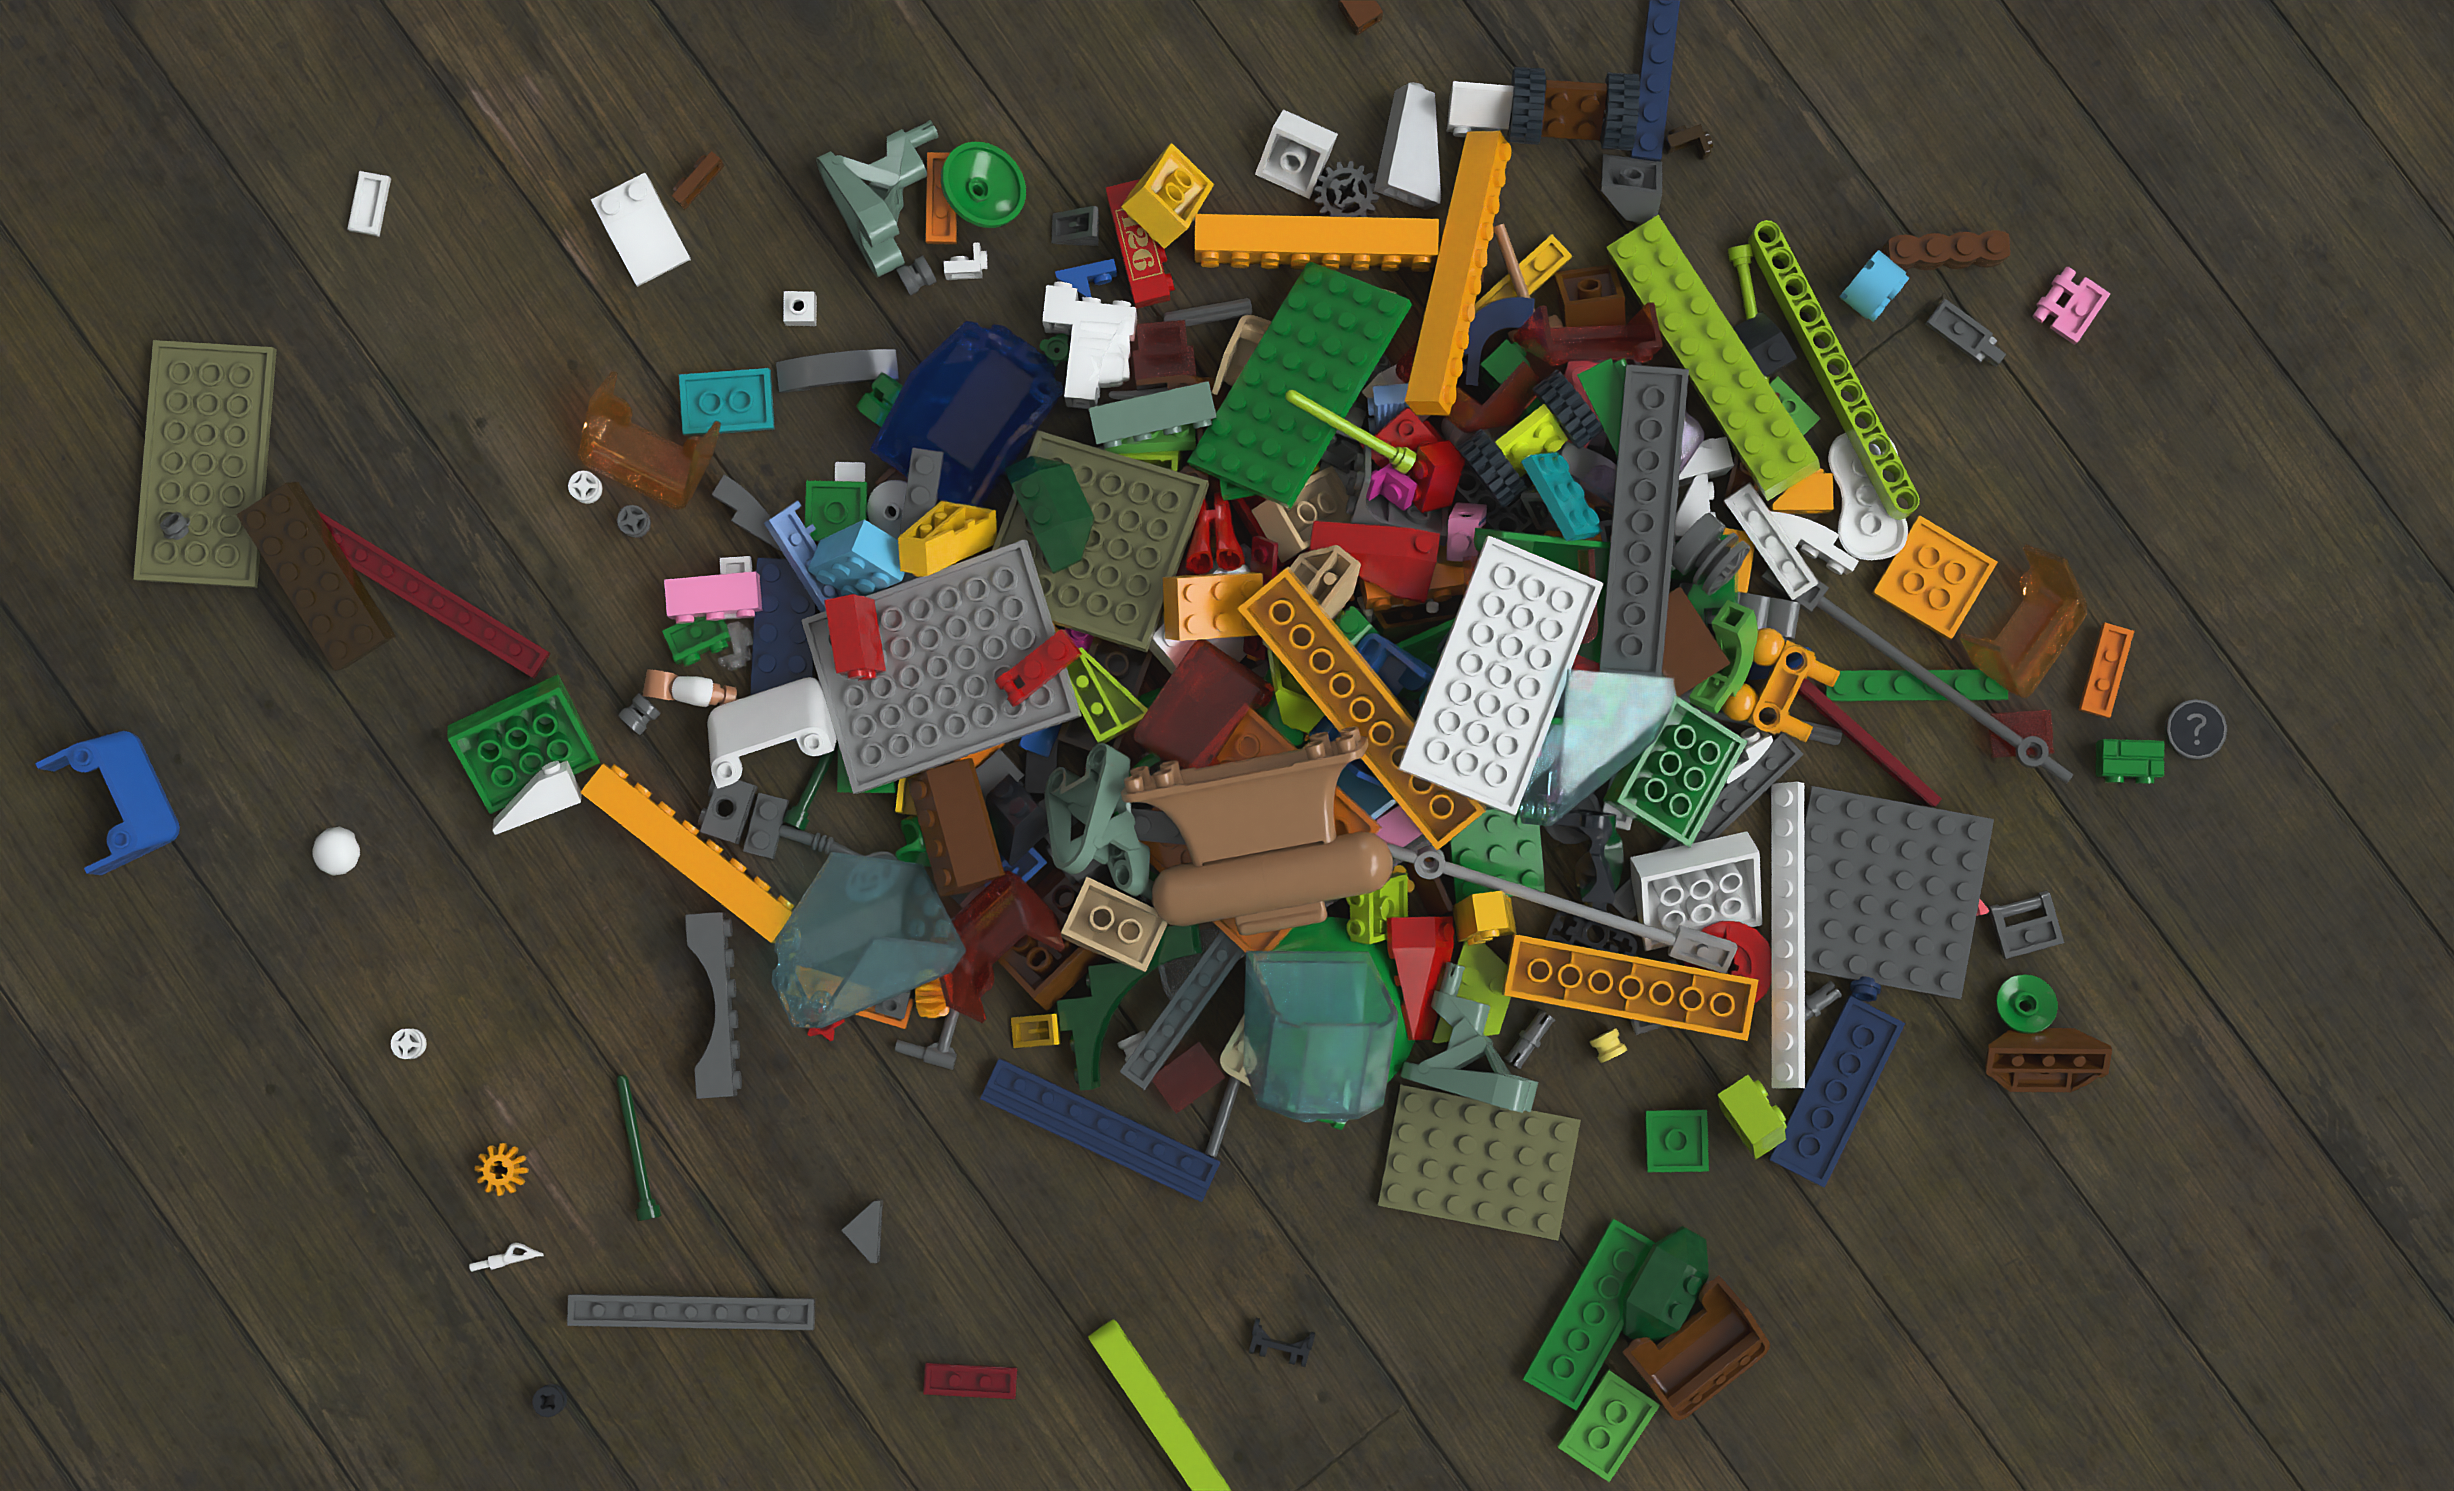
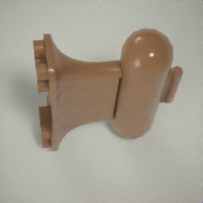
[1121,726,1393,936]

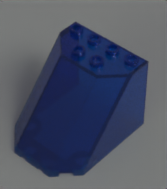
[870,321,1064,508]

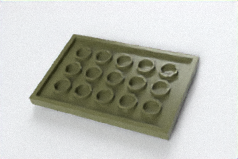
[1377,1085,1581,1241]

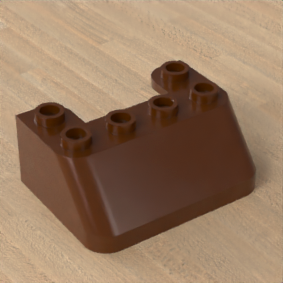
[1623,1275,1770,1420]

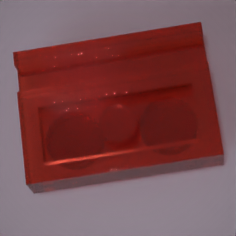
[1989,710,2055,758]
[1152,1042,1225,1114]

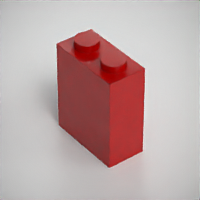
[824,594,886,681]

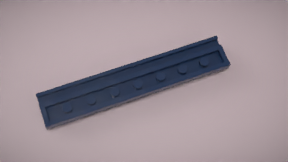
[980,1058,1221,1202]

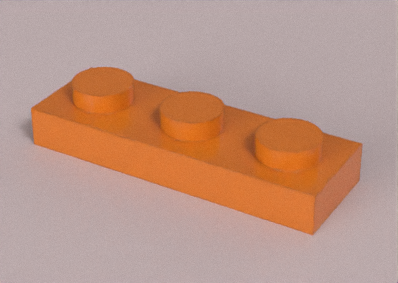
[926,152,957,244]
[2078,622,2134,719]

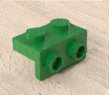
[662,616,734,666]

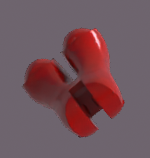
[1186,492,1245,574]

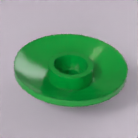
[1996,974,2058,1033]

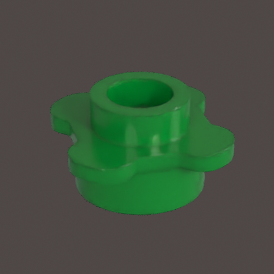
[1040,333,1070,368]

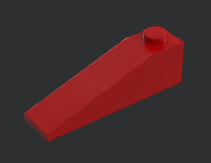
[1387,917,1455,1040]

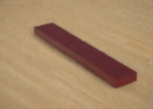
[1797,678,1942,808]

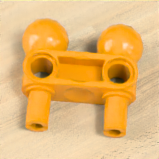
[1721,628,1840,742]

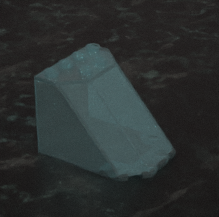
[1519,669,1675,826]
[772,852,966,1028]

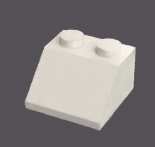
[1447,81,1514,137]
[1255,110,1338,199]

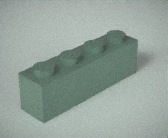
[1089,381,1217,449]

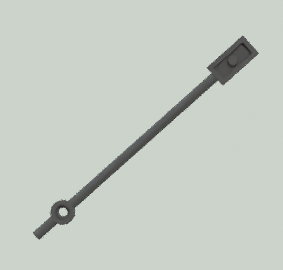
[1761,567,2074,784]

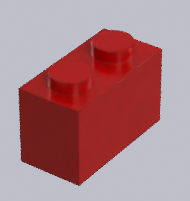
[1410,440,1465,513]

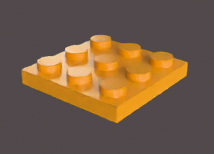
[1871,515,1998,640]

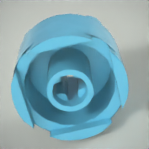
[1839,250,1909,322]

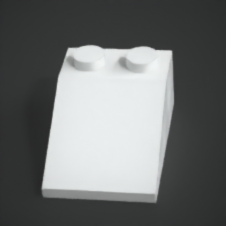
[591,173,691,287]

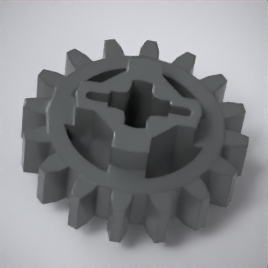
[1314,161,1379,217]

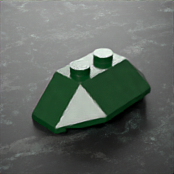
[1005,456,1095,574]
[1623,1226,1709,1343]

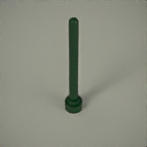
[782,740,838,831]
[616,1074,662,1221]

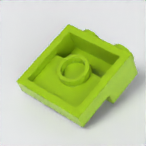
[1346,872,1408,944]

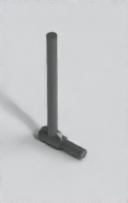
[895,912,987,1070]

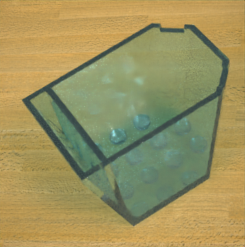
[1243,951,1399,1122]

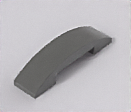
[776,349,899,393]

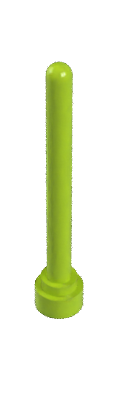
[1728,244,1770,384]
[1285,390,1417,474]

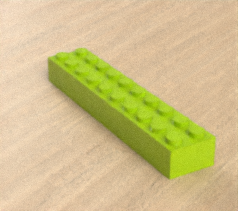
[1607,215,1820,501]

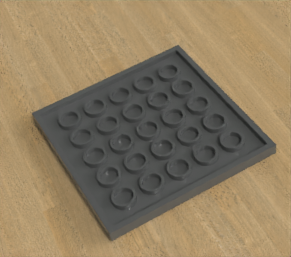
[1804,786,1994,999]

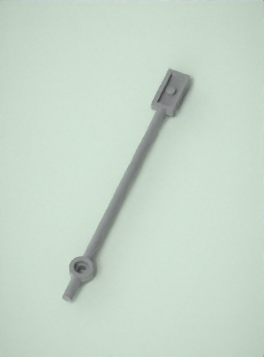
[1387,843,1738,974]

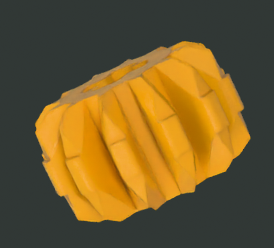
[915,966,951,1018]
[475,1143,529,1196]

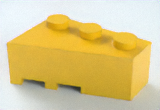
[898,501,997,577]
[1453,891,1517,946]

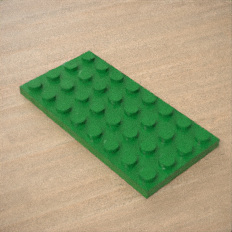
[1187,261,1412,509]

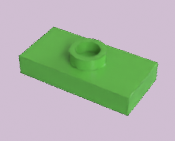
[1770,376,1821,435]

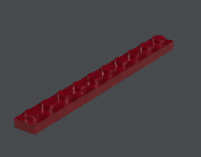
[316,509,551,679]

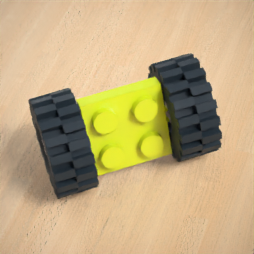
[1457,370,1604,508]

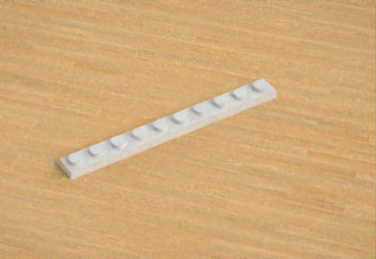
[1771,782,1805,1089]

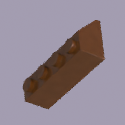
[908,758,1005,897]

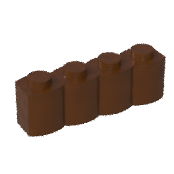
[1882,230,2011,271]

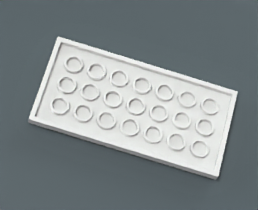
[1397,536,1604,816]

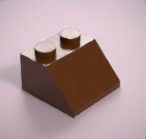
[1554,264,1626,335]

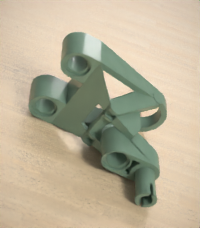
[816,120,938,277]
[1045,743,1154,901]
[1401,962,1539,1113]

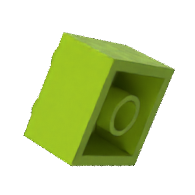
[1718,1075,1787,1160]

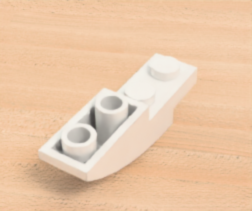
[1770,511,1859,575]

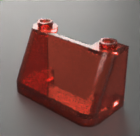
[1134,639,1274,770]

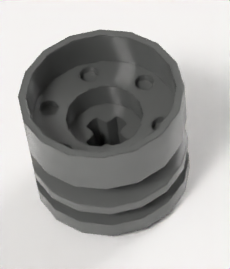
[1672,513,1750,596]

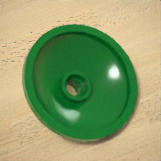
[941,142,1026,228]

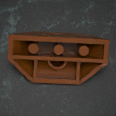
[1985,1028,2112,1092]

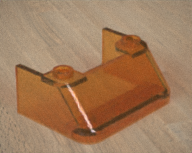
[578,370,721,509]
[1959,544,2087,698]

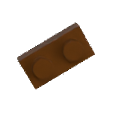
[672,151,725,210]

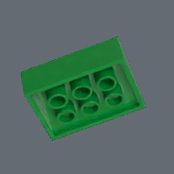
[448,675,600,814]
[1603,695,1748,847]

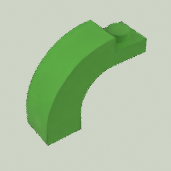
[1689,600,1758,714]

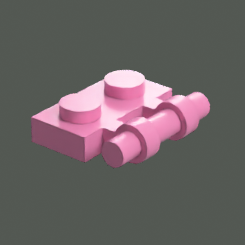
[2033,267,2110,345]

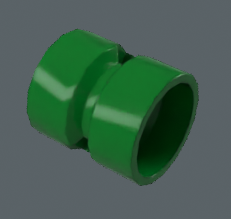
[856,372,912,429]

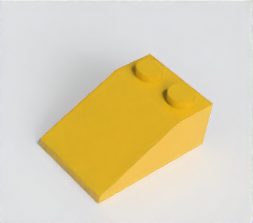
[1121,143,1214,249]

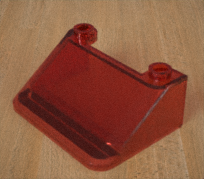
[1513,302,1663,366]

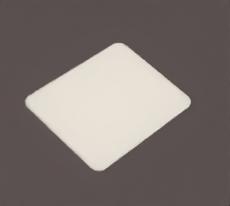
[835,462,865,482]

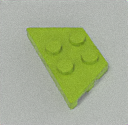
[1432,941,1511,1043]

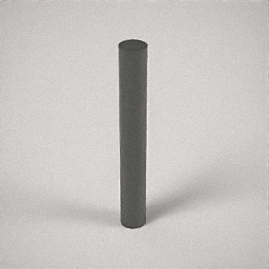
[1205,1075,1241,1157]

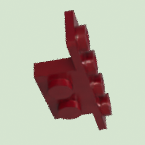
[1243,536,1292,660]

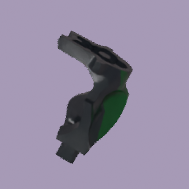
[1543,808,1623,912]

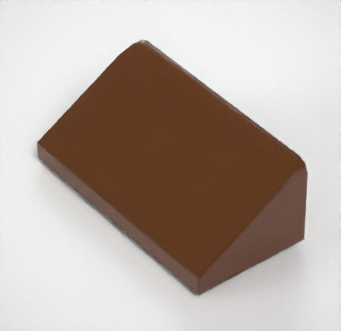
[1406,857,1454,917]

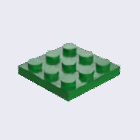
[1448,801,1545,904]

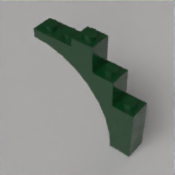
[1055,924,1202,1091]

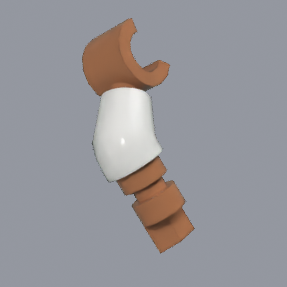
[642,669,739,707]

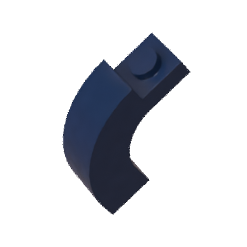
[1459,297,1535,386]

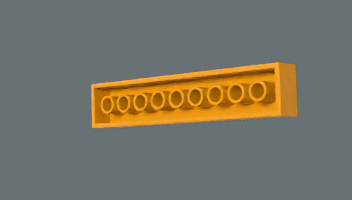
[1238,567,1486,850]

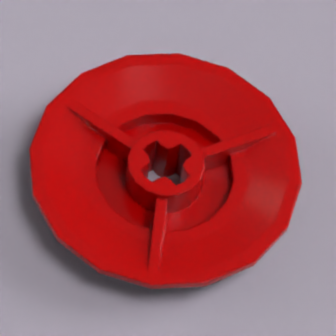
[1684,921,1772,1005]

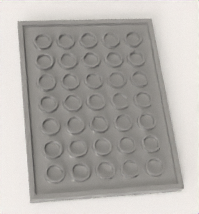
[801,540,1081,794]

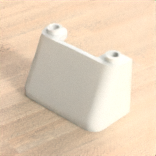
[707,677,837,789]

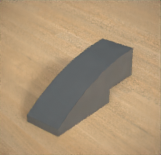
[712,474,783,553]

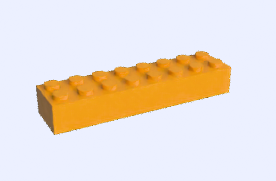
[1195,214,1439,272]
[1502,934,1758,1041]

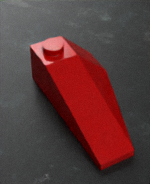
[1309,521,1440,603]

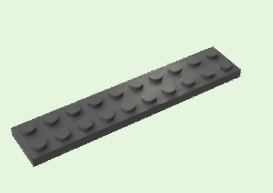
[1599,365,1689,679]

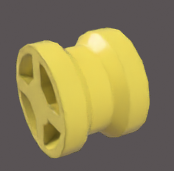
[1589,1028,1627,1063]

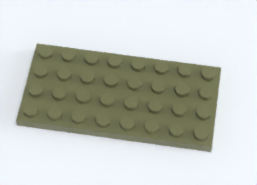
[133,340,277,588]

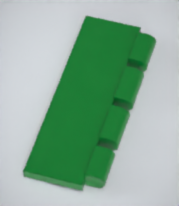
[1577,358,1628,456]

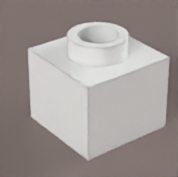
[783,291,817,326]

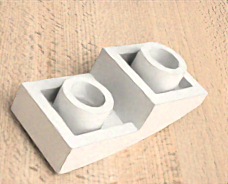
[1726,727,1773,784]

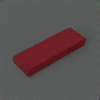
[923,1362,1018,1399]

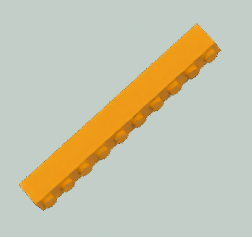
[1405,131,1512,416]

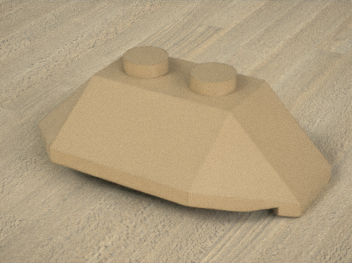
[1263,545,1361,653]

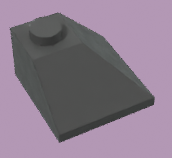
[1601,154,1662,224]

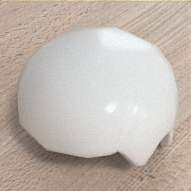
[312,827,360,876]

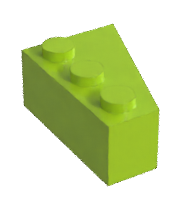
[1067,647,1154,744]

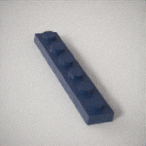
[1630,0,1680,162]

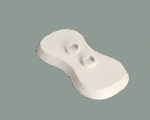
[1828,433,1908,560]

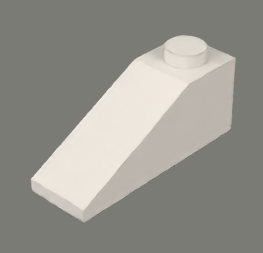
[493,760,581,835]

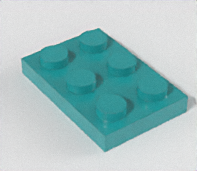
[679,368,775,436]
[1521,452,1603,542]

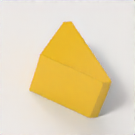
[1011,1014,1061,1048]

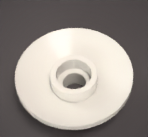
[867,480,907,540]

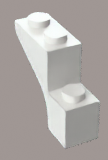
[1671,474,1716,571]

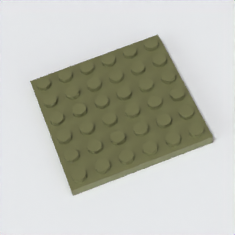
[992,431,1209,652]

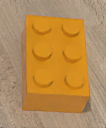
[1163,572,1263,641]

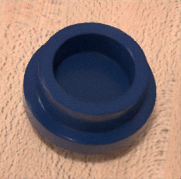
[1850,976,1881,1002]

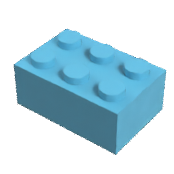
[807,519,905,597]

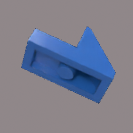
[1055,259,1117,300]

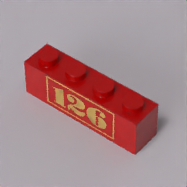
[1106,179,1175,309]

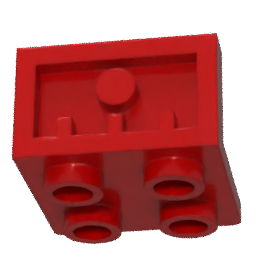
[1359,407,1439,478]

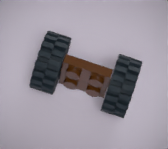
[1508,67,1640,150]

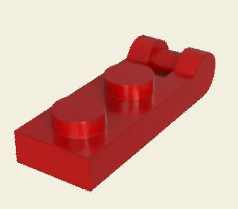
[995,629,1082,707]

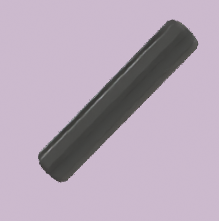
[1163,298,1252,330]

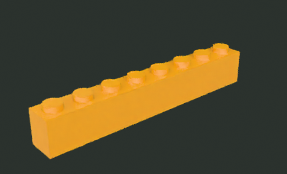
[580,764,797,943]

